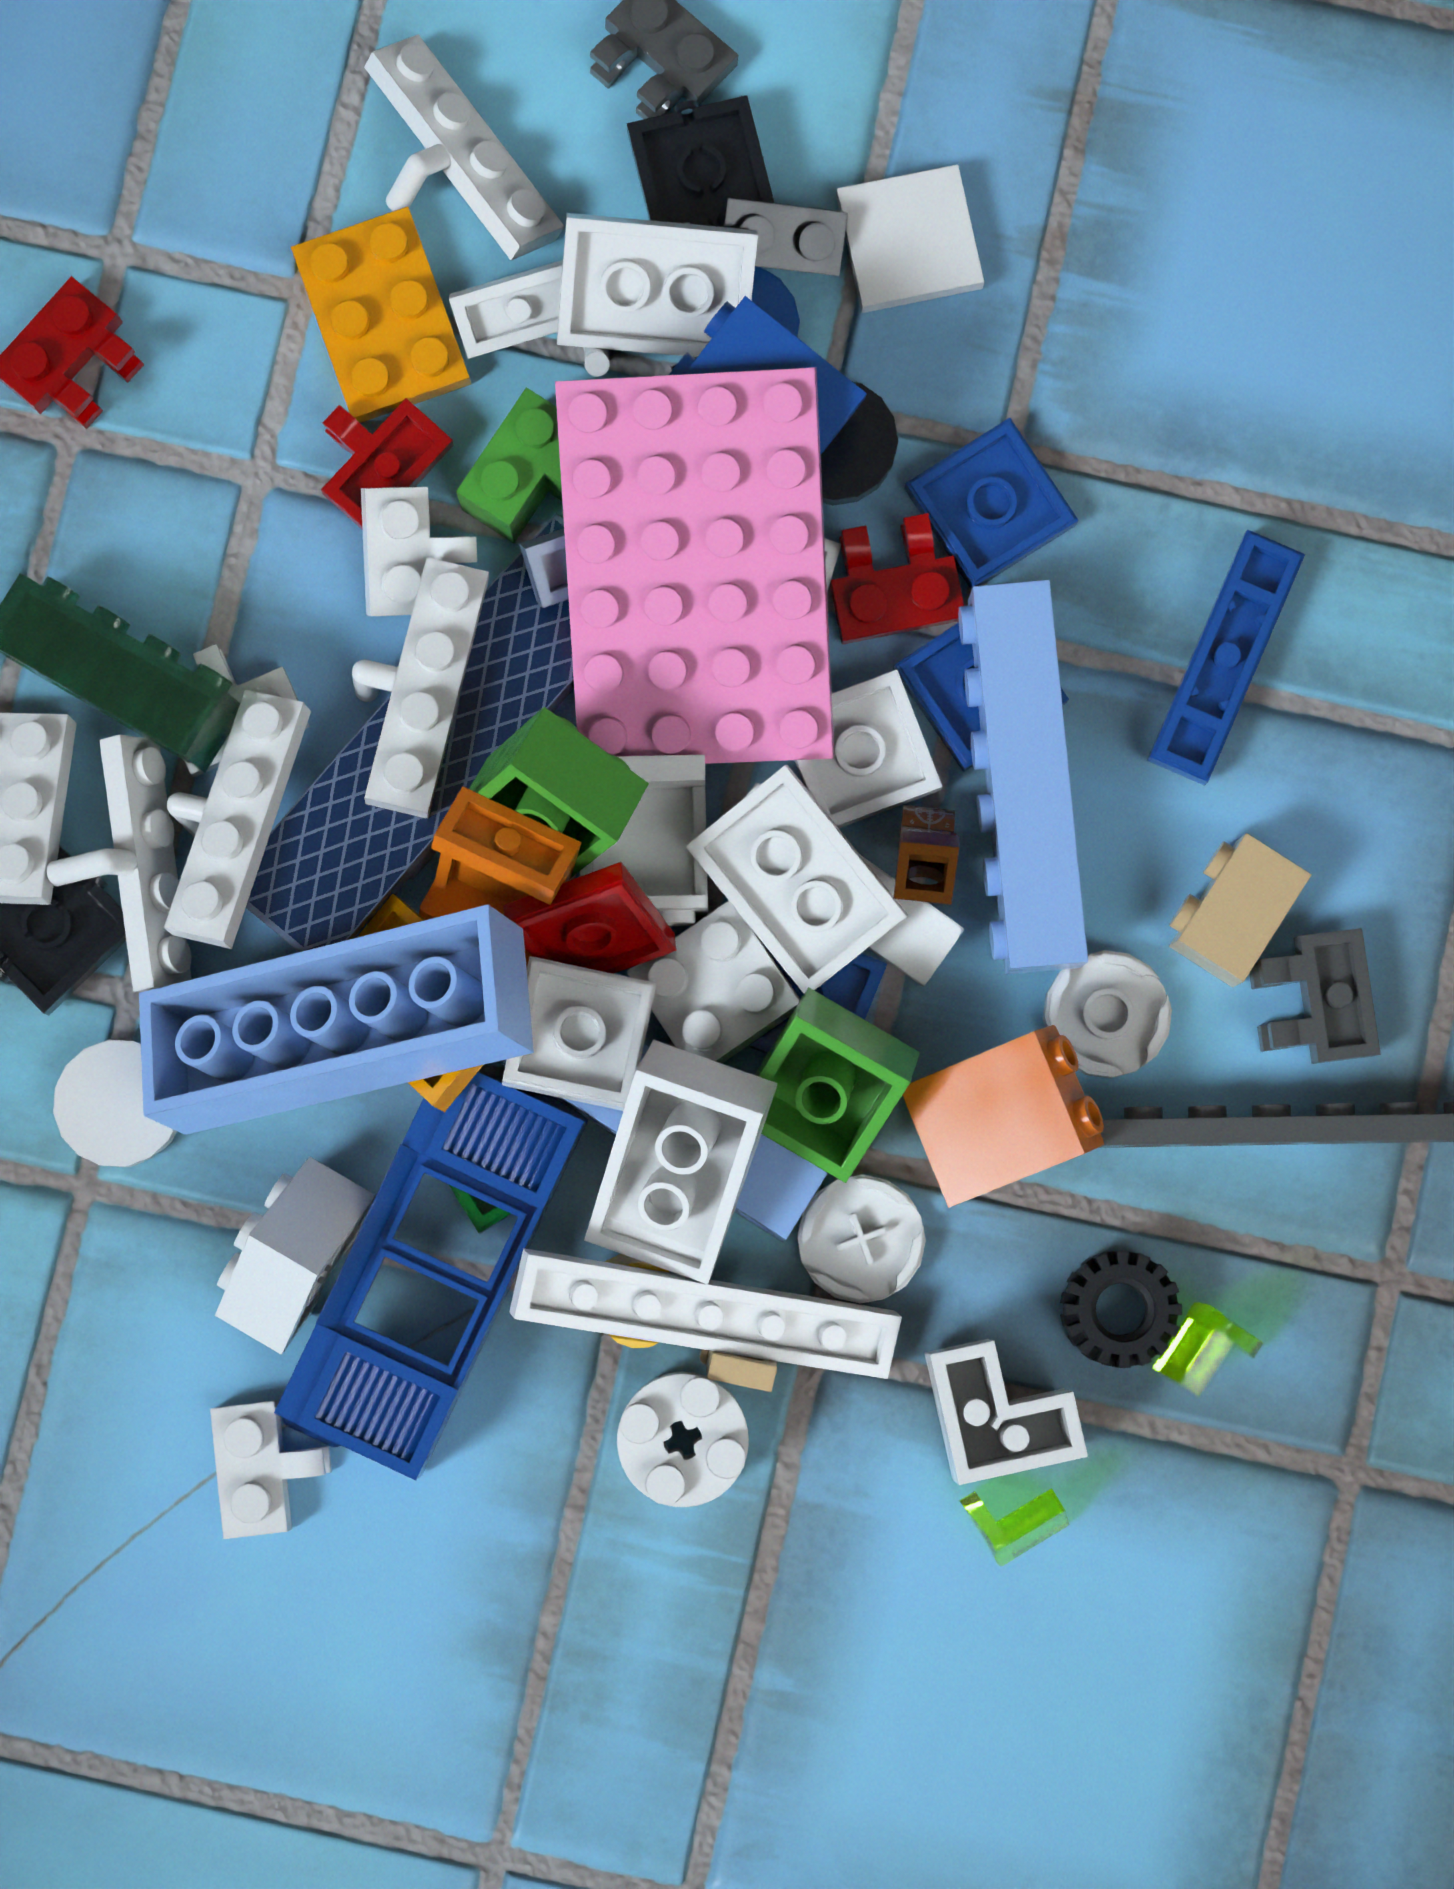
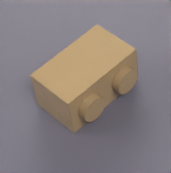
[1169,833,1312,988]

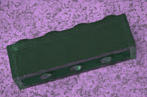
[0,573,240,773]

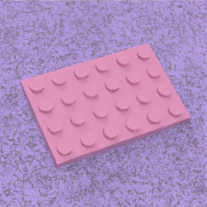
[555,367,835,764]

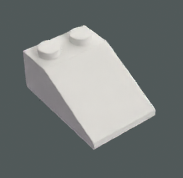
[584,1040,778,1285]

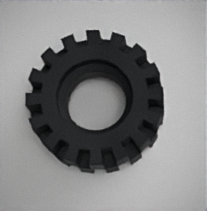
[1060,1251,1182,1368]

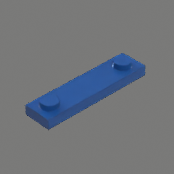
[1147,529,1305,786]

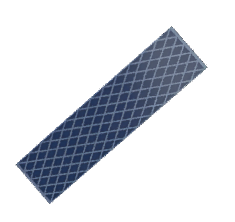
[246,513,574,952]

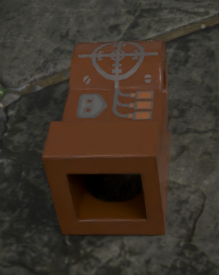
[893,805,960,905]

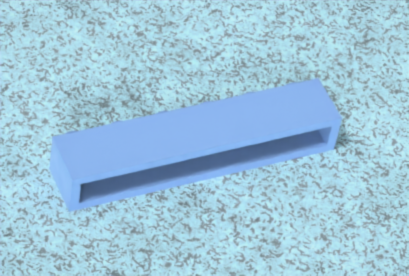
[958,580,1088,974]

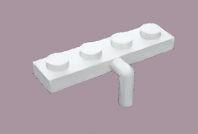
[364,34,565,260]
[449,222,690,377]
[352,557,489,819]
[164,690,311,949]
[47,734,192,992]

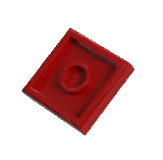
[503,862,677,974]

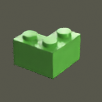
[456,387,562,543]

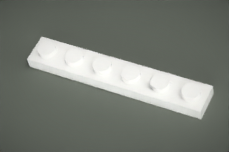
[509,1248,902,1379]

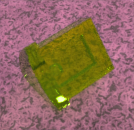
[1152,1302,1264,1397]
[959,1488,1070,1566]

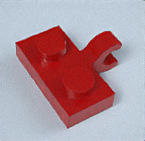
[321,398,454,530]

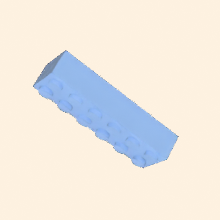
[139,904,534,1135]

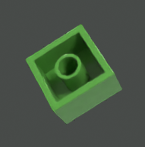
[469,707,649,878]
[755,987,920,1183]

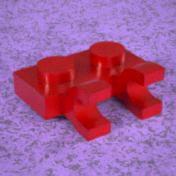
[0,276,144,429]
[830,513,964,645]

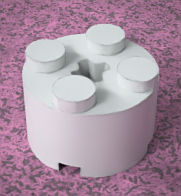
[617,1371,749,1507]

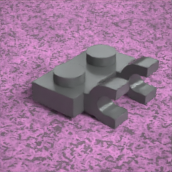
[590,0,739,119]
[1249,928,1381,1064]

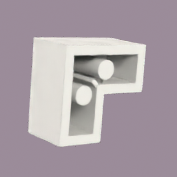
[215,1156,376,1355]
[924,1339,1088,1485]

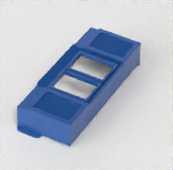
[274,1072,588,1481]

